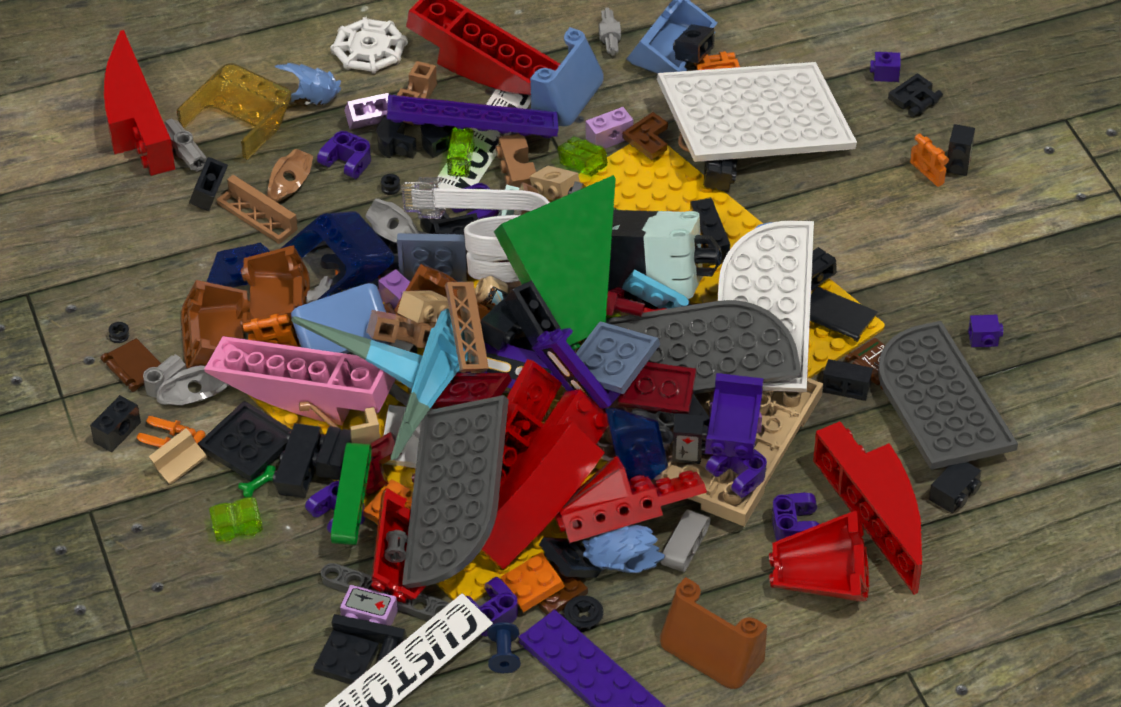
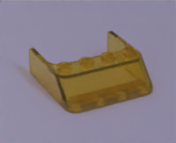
[177,63,292,159]

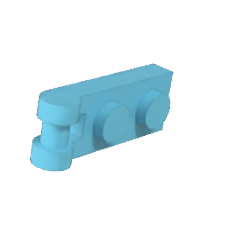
[622,269,689,309]

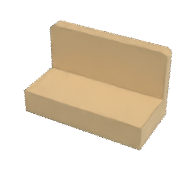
[350,407,380,444]
[149,428,207,485]

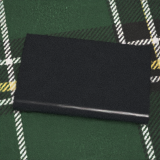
[810,287,878,342]

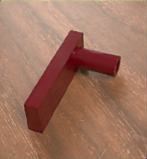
[606,287,645,317]

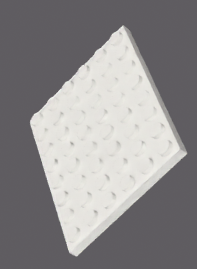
[657,62,857,162]

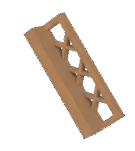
[216,175,298,244]
[445,282,489,373]

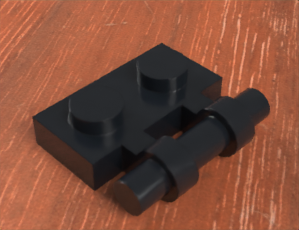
[888,73,943,117]

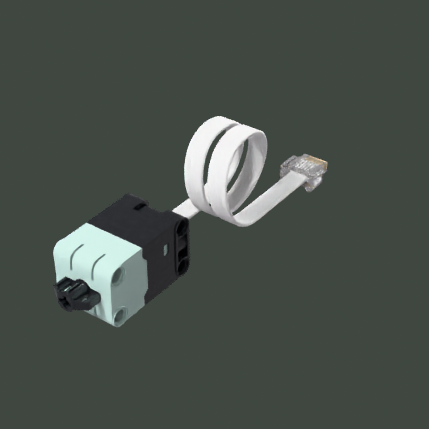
[401,177,722,299]

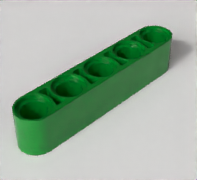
[331,443,372,545]

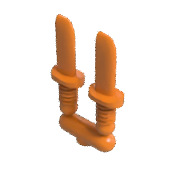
[137,416,206,447]

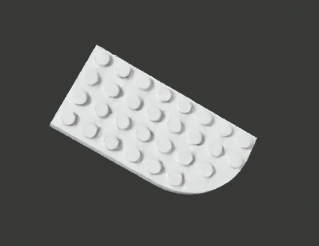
[718,221,814,392]

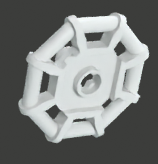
[330,17,408,74]

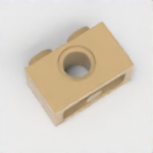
[530,166,580,201]
[397,290,449,323]

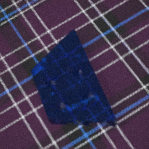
[207,242,270,288]
[606,407,668,482]

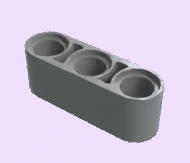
[661,509,710,573]

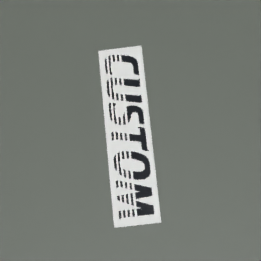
[432,89,531,189]
[324,593,493,707]

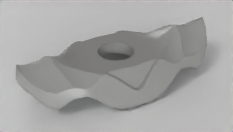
[366,198,419,243]
[156,366,229,405]

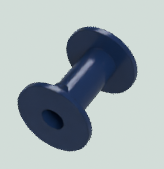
[487,622,521,673]

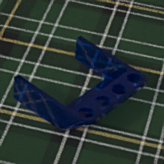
[280,211,394,300]

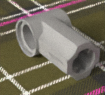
[143,354,186,398]

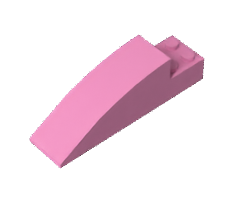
[204,336,395,426]

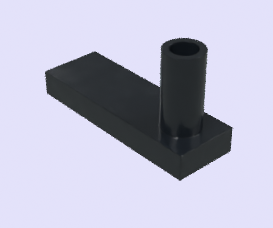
[331,614,407,663]

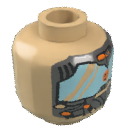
[475,276,509,309]

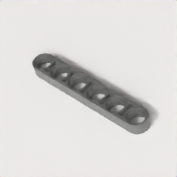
[321,563,450,621]

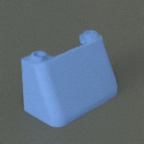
[626,0,717,74]
[530,27,603,126]
[291,283,389,354]

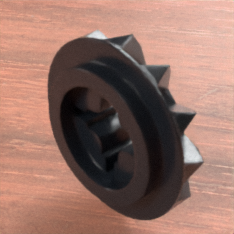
[564,596,604,630]

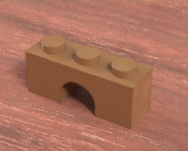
[397,61,437,125]
[495,133,536,188]
[366,310,436,349]

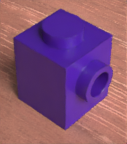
[870,52,901,82]
[968,314,1003,347]

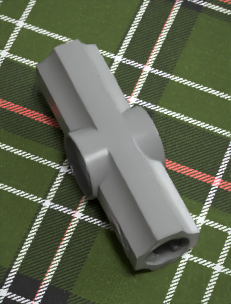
[164,118,207,172]

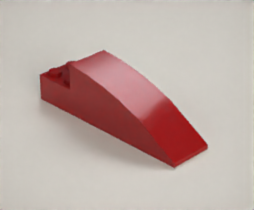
[406,0,560,95]
[104,30,175,176]
[481,389,612,569]
[813,421,922,595]

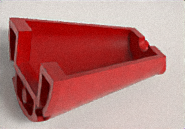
[371,488,426,603]
[769,511,869,602]

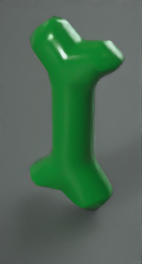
[238,465,275,498]

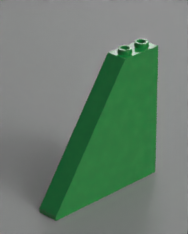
[494,175,616,351]

